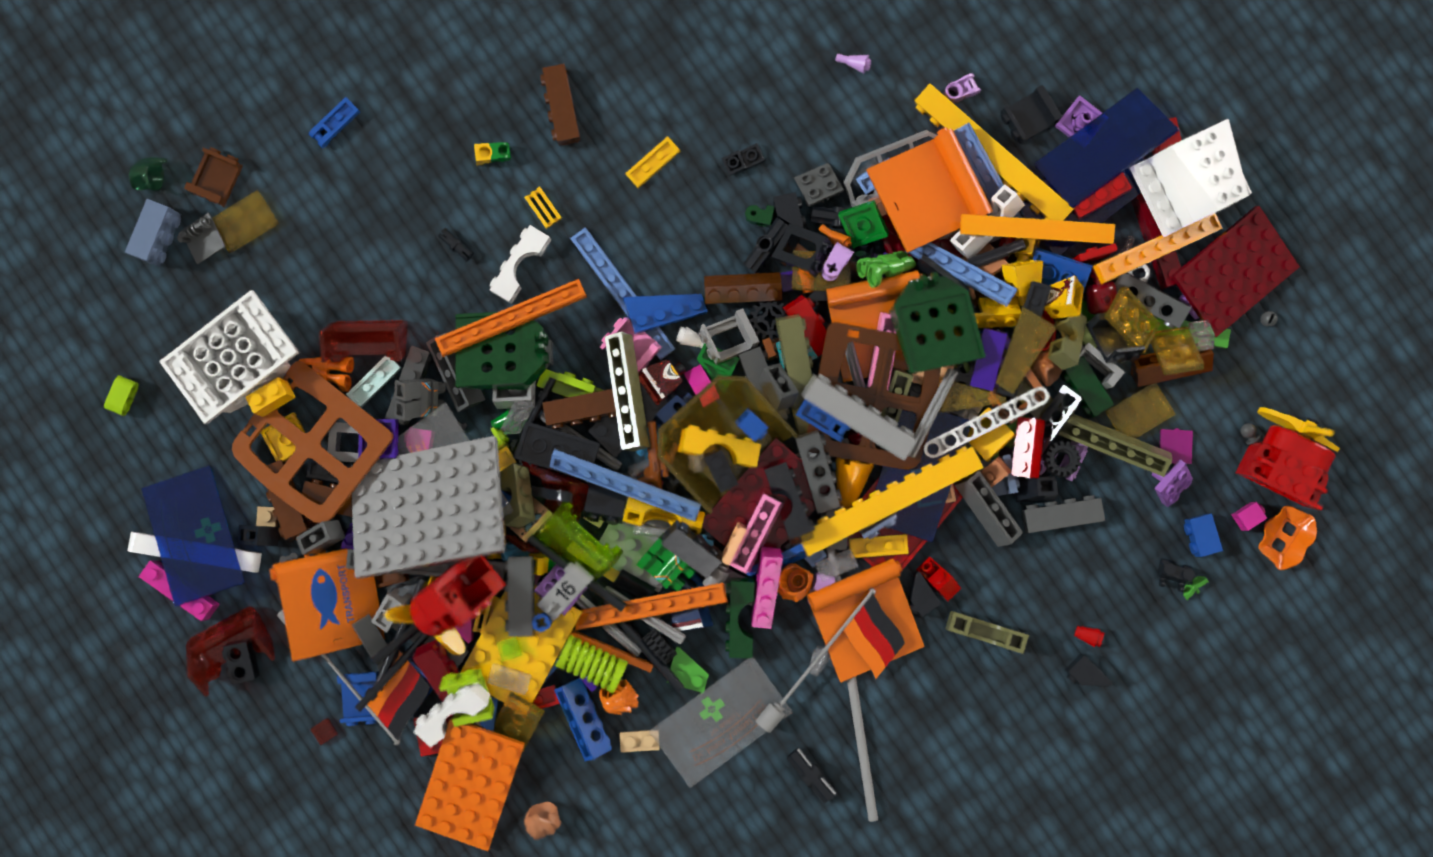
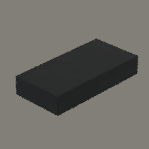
[614,569,656,599]

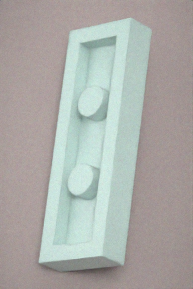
[346,354,402,408]

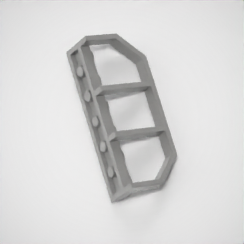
[844,130,937,207]

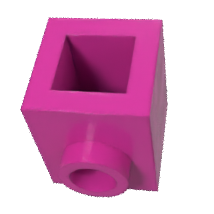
[1231,502,1267,531]

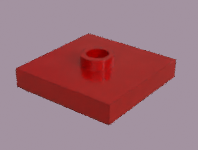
[1073,243,1118,263]

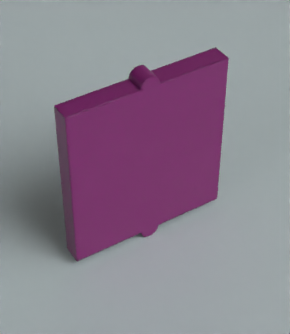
[1160,428,1193,465]

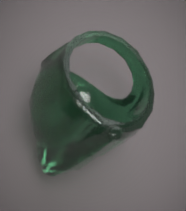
[129,157,167,191]

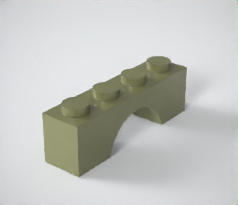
[945,611,1029,654]

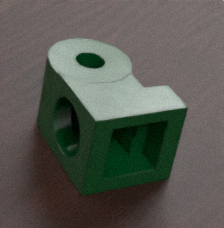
[745,205,774,228]

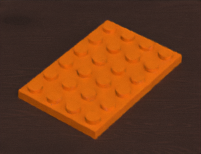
[415,717,525,851]

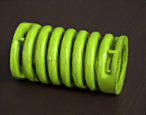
[555,634,628,693]

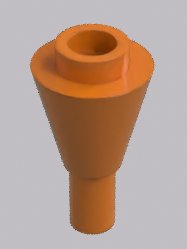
[819,224,852,249]

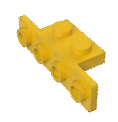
[974,296,1022,328]

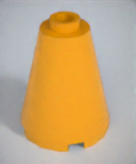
[835,457,874,509]

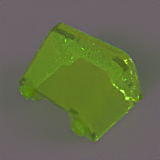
[534,502,623,581]

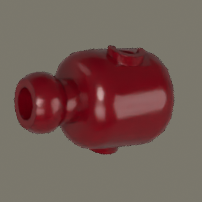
[1085,268,1119,315]

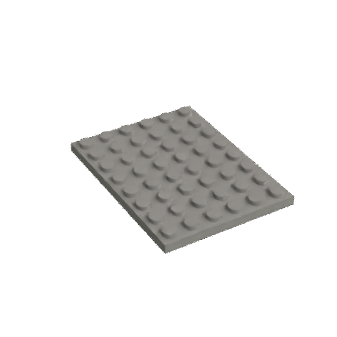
[351,436,505,579]

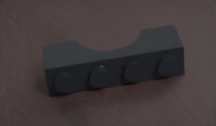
[764,462,816,546]

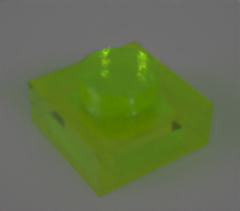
[496,637,522,662]

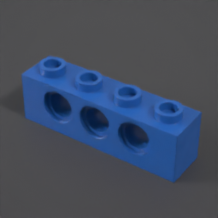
[554,678,612,761]

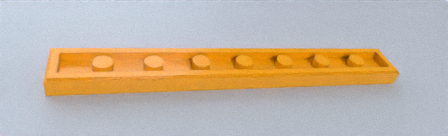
[1093,213,1223,284]
[960,214,1115,244]

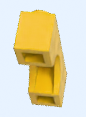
[678,425,761,468]
[622,497,705,535]

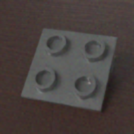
[794,163,844,207]
[177,212,226,264]

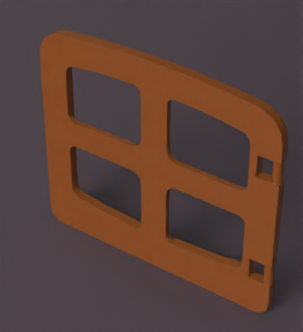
[232,361,393,523]

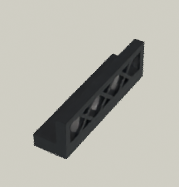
[1040,385,1084,458]

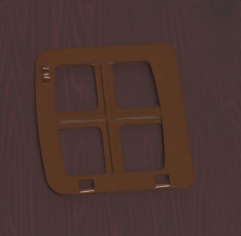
[807,322,941,470]

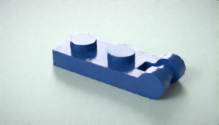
[309,97,360,148]
[795,399,851,443]

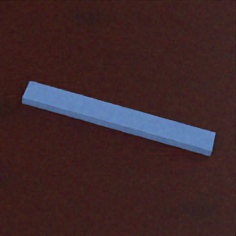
[570,227,676,361]
[550,450,701,521]

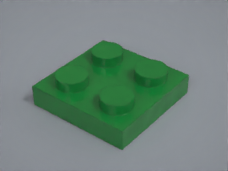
[838,200,889,248]

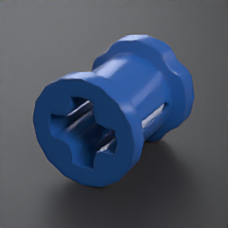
[532,612,552,632]

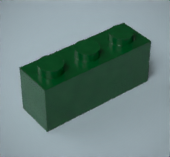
[1060,356,1115,418]

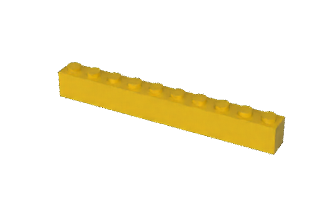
[915,83,1074,221]
[801,446,983,556]

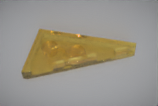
[938,377,1006,413]

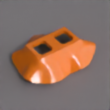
[1258,506,1317,570]

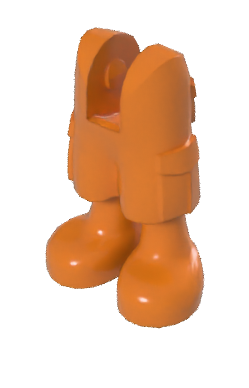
[299,356,354,392]

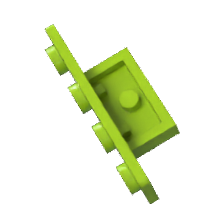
[537,369,604,397]

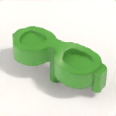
[1183,576,1209,600]

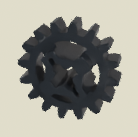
[749,301,786,340]

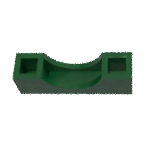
[725,577,754,658]

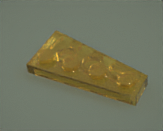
[996,306,1057,394]

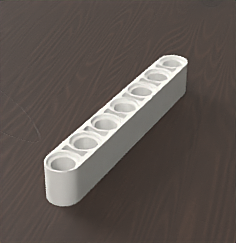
[924,387,1049,458]
[127,532,262,573]

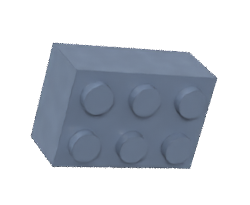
[125,199,181,267]

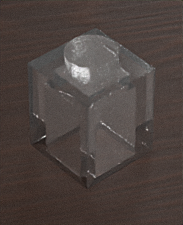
[1188,320,1215,352]

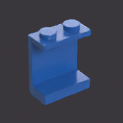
[337,671,379,726]

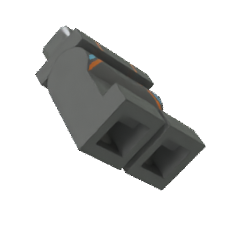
[394,378,446,421]

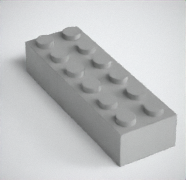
[801,374,917,461]

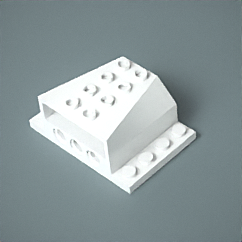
[1130,119,1252,237]
[159,290,299,424]

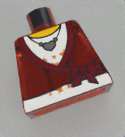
[638,360,686,405]

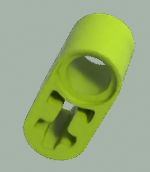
[104,375,139,416]

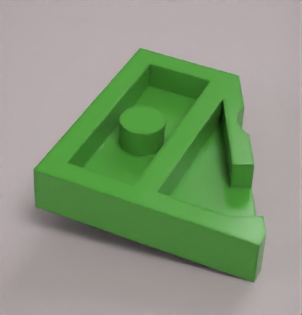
[666,646,709,693]

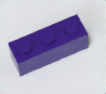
[970,328,1011,391]

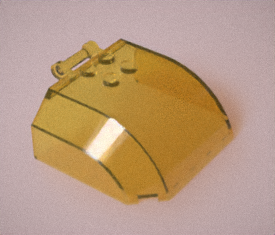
[657,375,798,514]

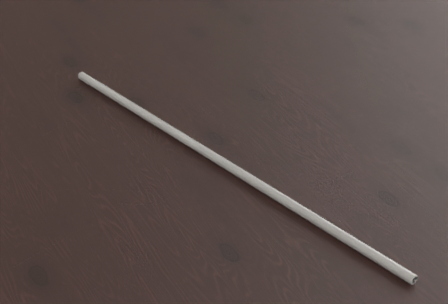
[814,466,878,821]

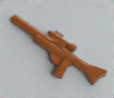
[637,421,669,490]

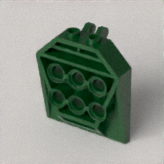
[889,272,986,374]
[455,312,549,390]

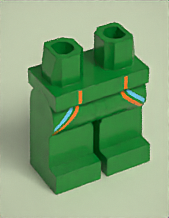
[636,533,696,591]

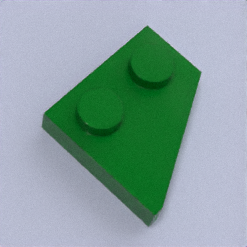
[697,343,739,392]

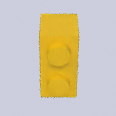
[245,377,296,417]

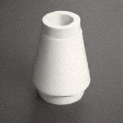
[676,326,704,349]

